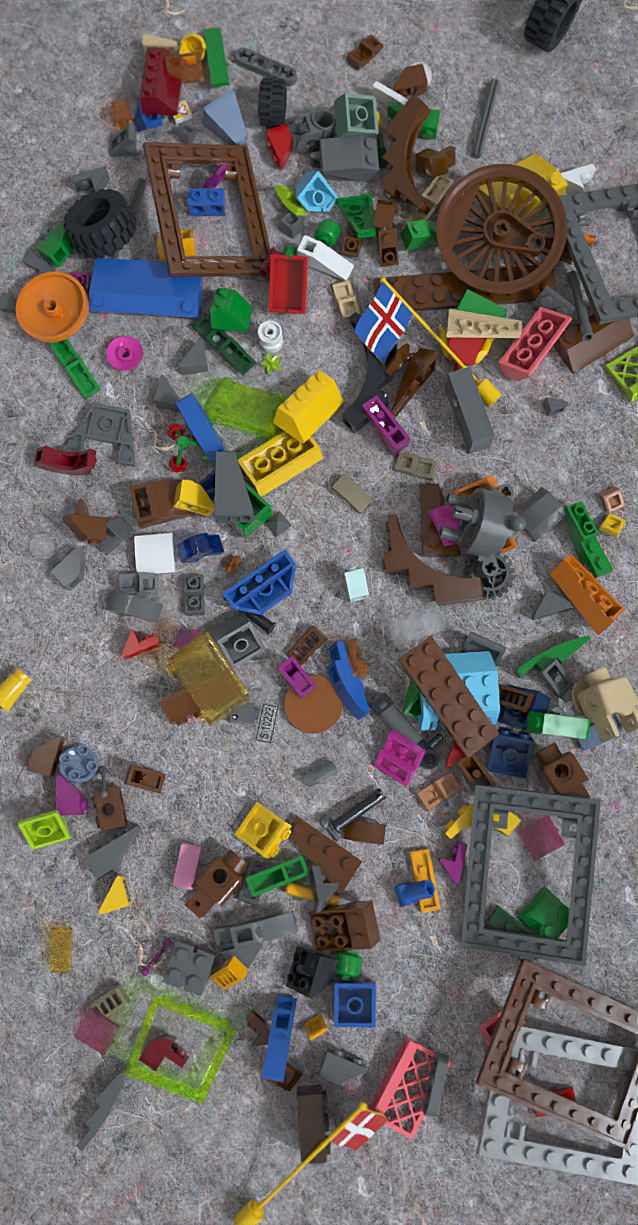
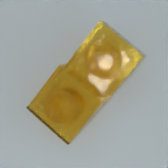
[50,927,73,973]

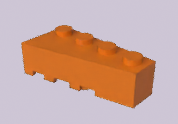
[550,554,625,635]

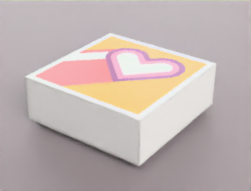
[172,100,192,124]

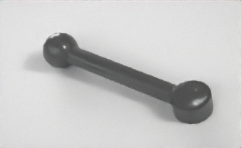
[99,766,108,798]

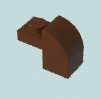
[415,146,456,176]

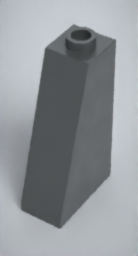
[214,450,255,523]

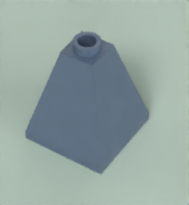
[202,89,248,145]

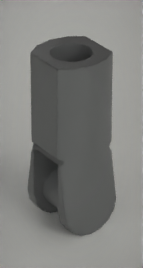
[303,761,339,787]

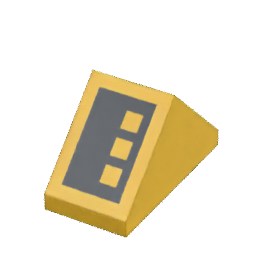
[98,875,132,914]

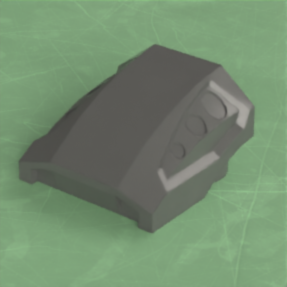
[513,487,566,542]

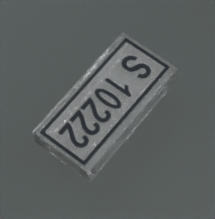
[253,703,281,745]

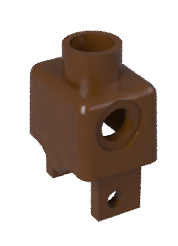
[535,743,591,798]
[185,849,248,918]

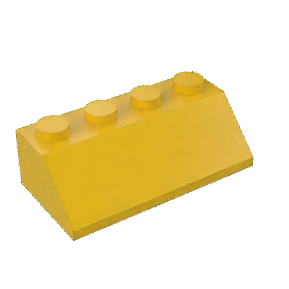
[273,369,344,444]
[238,431,323,497]

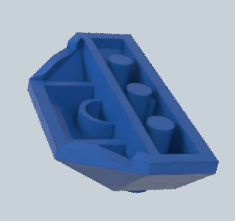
[222,549,296,615]

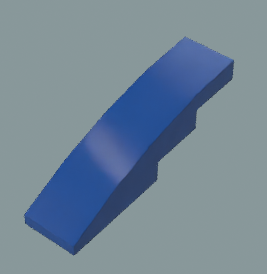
[176,393,226,469]

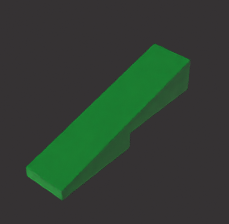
[49,339,101,399]

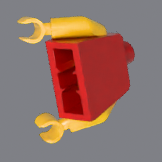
[439,324,494,372]

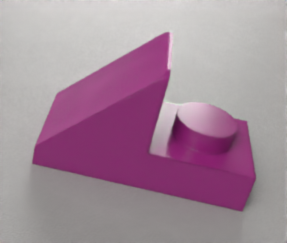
[277,655,317,698]
[438,842,467,884]

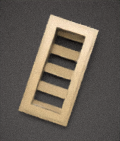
[142,34,179,57]

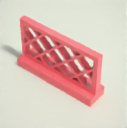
[368,1036,451,1139]

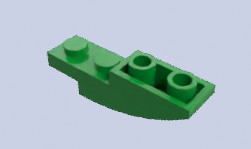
[565,501,613,579]

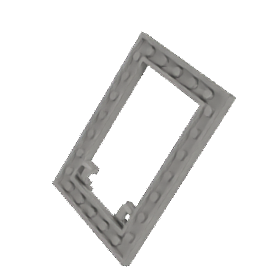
[476,1025,638,1185]

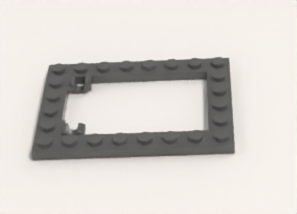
[559,184,638,324]
[461,784,601,966]

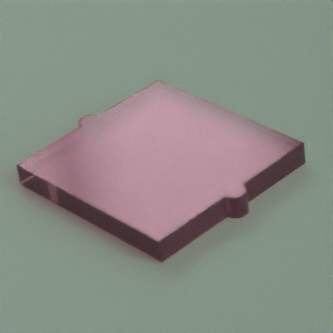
[518,815,565,861]
[74,1007,121,1056]

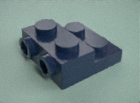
[486,727,534,779]

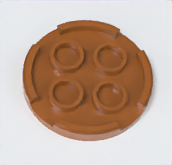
[284,675,343,734]

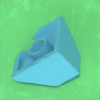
[296,171,339,211]

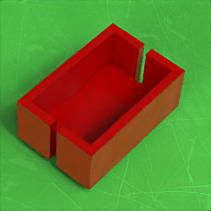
[269,254,309,314]

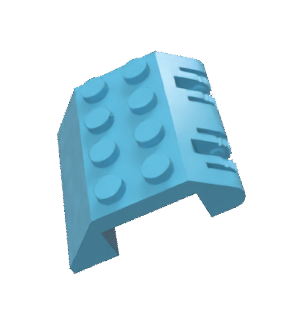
[417,651,500,731]

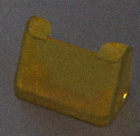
[166,630,250,727]

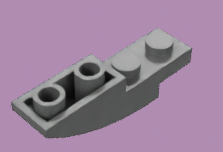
[213,911,298,950]

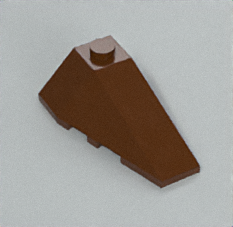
[420,483,460,557]

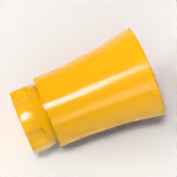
[0,668,32,712]

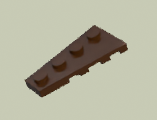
[289,816,363,895]

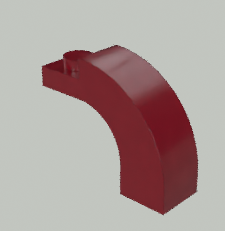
[33,445,97,475]

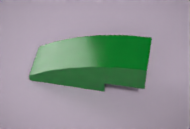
[246,856,309,897]

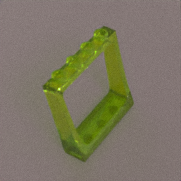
[122,995,237,1104]

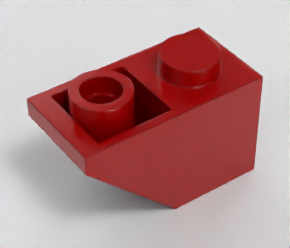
[265,124,293,171]

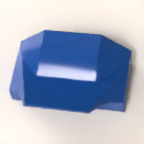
[133,100,163,133]

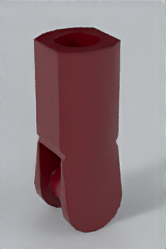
[258,246,283,278]

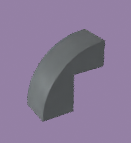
[105,592,163,623]

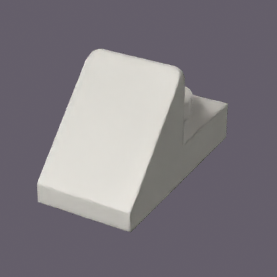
[561,164,596,194]

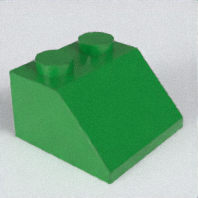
[211,288,253,332]

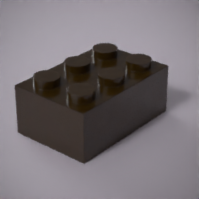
[296,1084,331,1164]

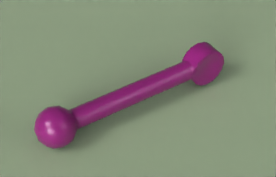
[141,939,171,976]

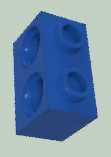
[188,188,226,216]

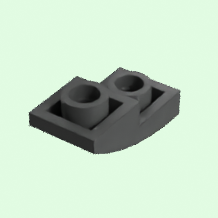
[184,574,205,616]

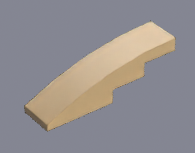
[401,175,455,233]

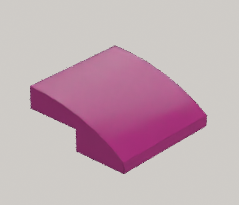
[374,730,426,787]

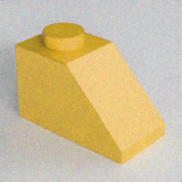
[173,479,215,517]

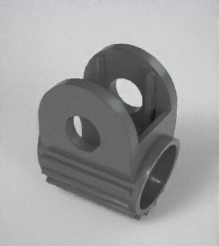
[289,109,336,153]

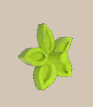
[260,353,281,375]

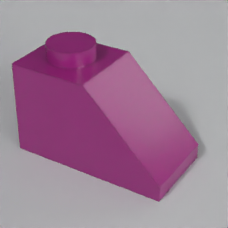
[56,775,87,816]

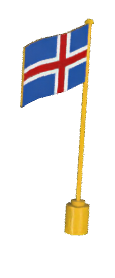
[354,277,502,408]

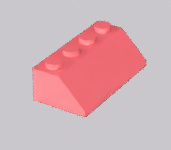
[498,307,572,382]

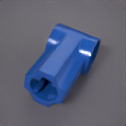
[394,879,435,907]

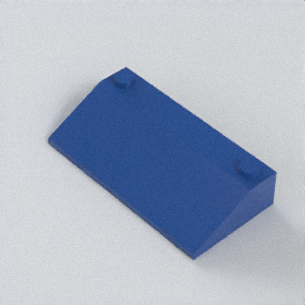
[89,258,203,320]

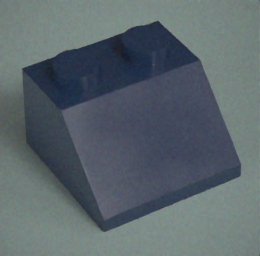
[497,685,552,735]

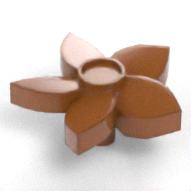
[221,554,242,574]

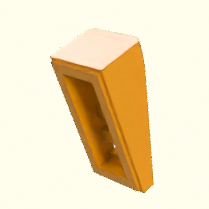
[209,956,249,991]

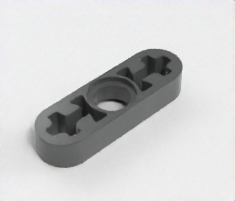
[423,1052,448,1117]

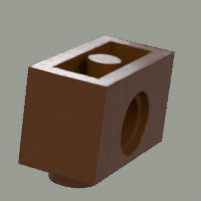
[92,786,128,831]

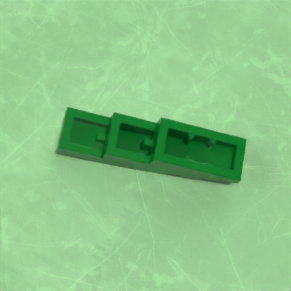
[204,27,229,88]
[514,635,591,678]

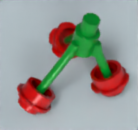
[167,423,204,473]

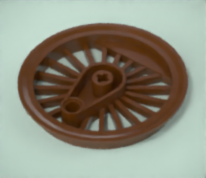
[436,164,567,294]

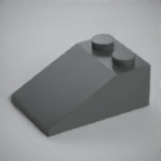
[319,135,379,183]

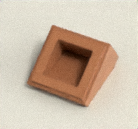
[598,487,625,513]

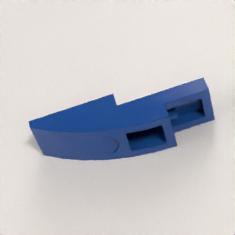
[326,641,370,720]
[262,995,297,1082]

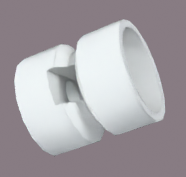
[258,320,283,354]

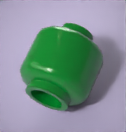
[314,219,340,247]
[336,950,362,981]

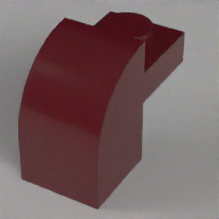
[138,1035,189,1071]

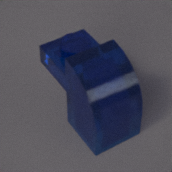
[177,533,224,563]

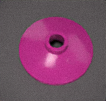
[106,336,143,371]

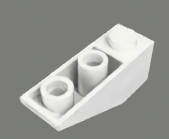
[297,235,354,281]

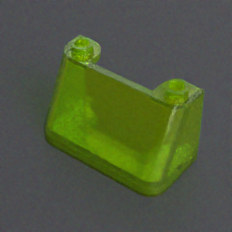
[203,377,286,442]

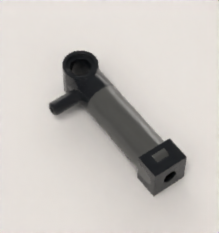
[370,693,444,770]

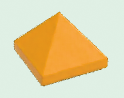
[303,1014,328,1040]

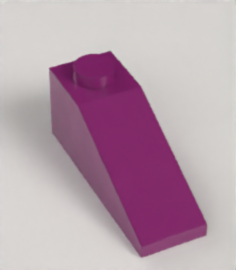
[362,395,411,456]

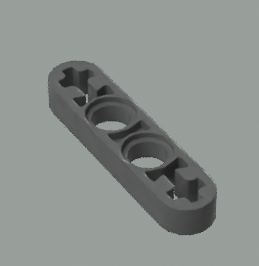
[235,47,297,87]

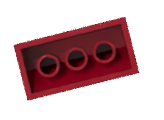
[139,47,184,115]

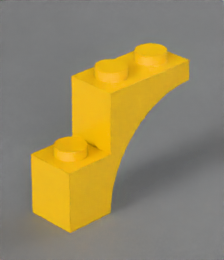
[443,803,521,839]

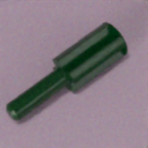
[377,133,387,169]

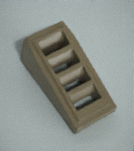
[85,984,131,1026]

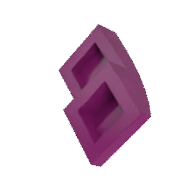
[202,163,227,188]

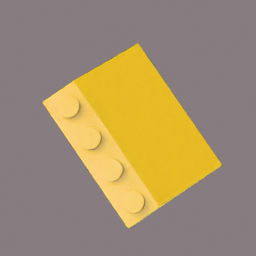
[479,153,568,218]

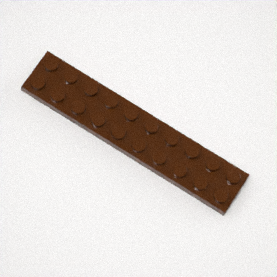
[373,265,557,312]

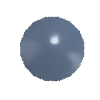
[58,744,98,783]

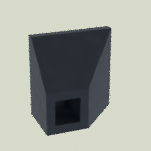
[286,946,339,999]

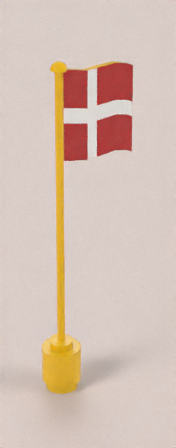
[234,1102,388,1225]

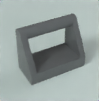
[460,631,507,667]

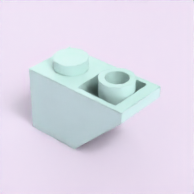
[344,567,369,603]

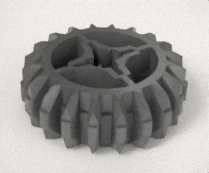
[463,551,515,600]

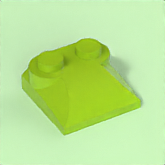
[18,810,71,850]

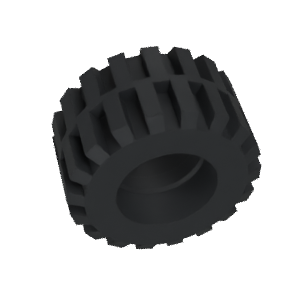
[258,77,287,127]

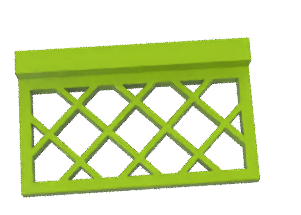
[605,346,638,403]

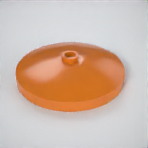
[16,272,89,343]

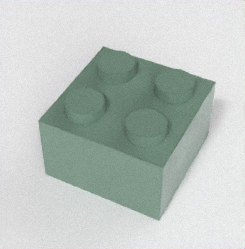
[334,93,379,138]

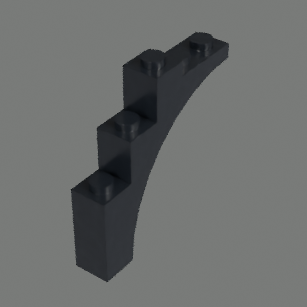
[342,312,398,434]

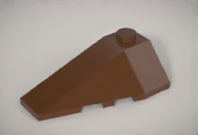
[390,348,439,419]

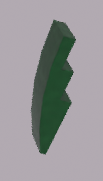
[193,314,257,376]

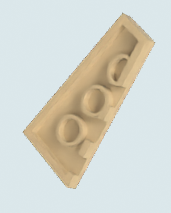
[446,309,522,338]

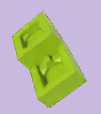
[275,184,308,216]

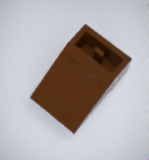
[129,479,196,529]
[309,900,381,951]

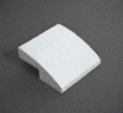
[134,533,176,573]

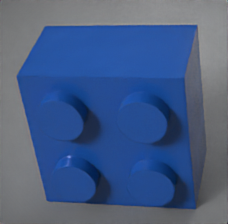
[334,980,376,1028]

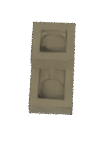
[395,452,438,481]
[331,474,373,513]

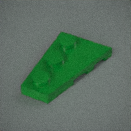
[336,194,376,238]

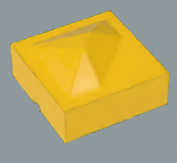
[600,513,626,538]

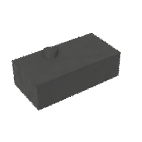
[445,367,495,454]

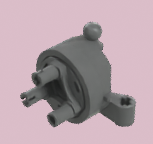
[438,484,526,578]

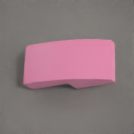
[173,843,201,890]

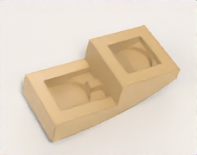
[332,280,360,319]

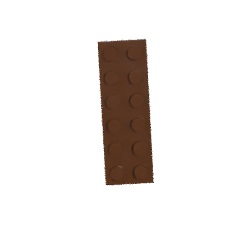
[398,636,499,758]

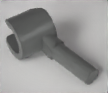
[320,814,340,842]

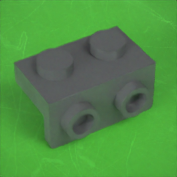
[532,286,576,316]

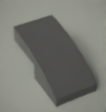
[118,572,159,594]
[238,859,271,907]

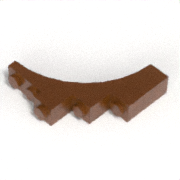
[380,94,431,215]
[382,514,484,606]

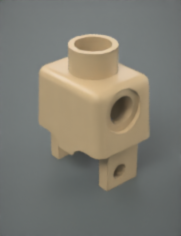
[577,668,638,742]

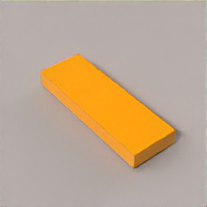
[409,848,441,913]

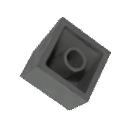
[210,611,265,668]

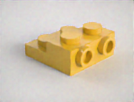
[234,802,291,859]

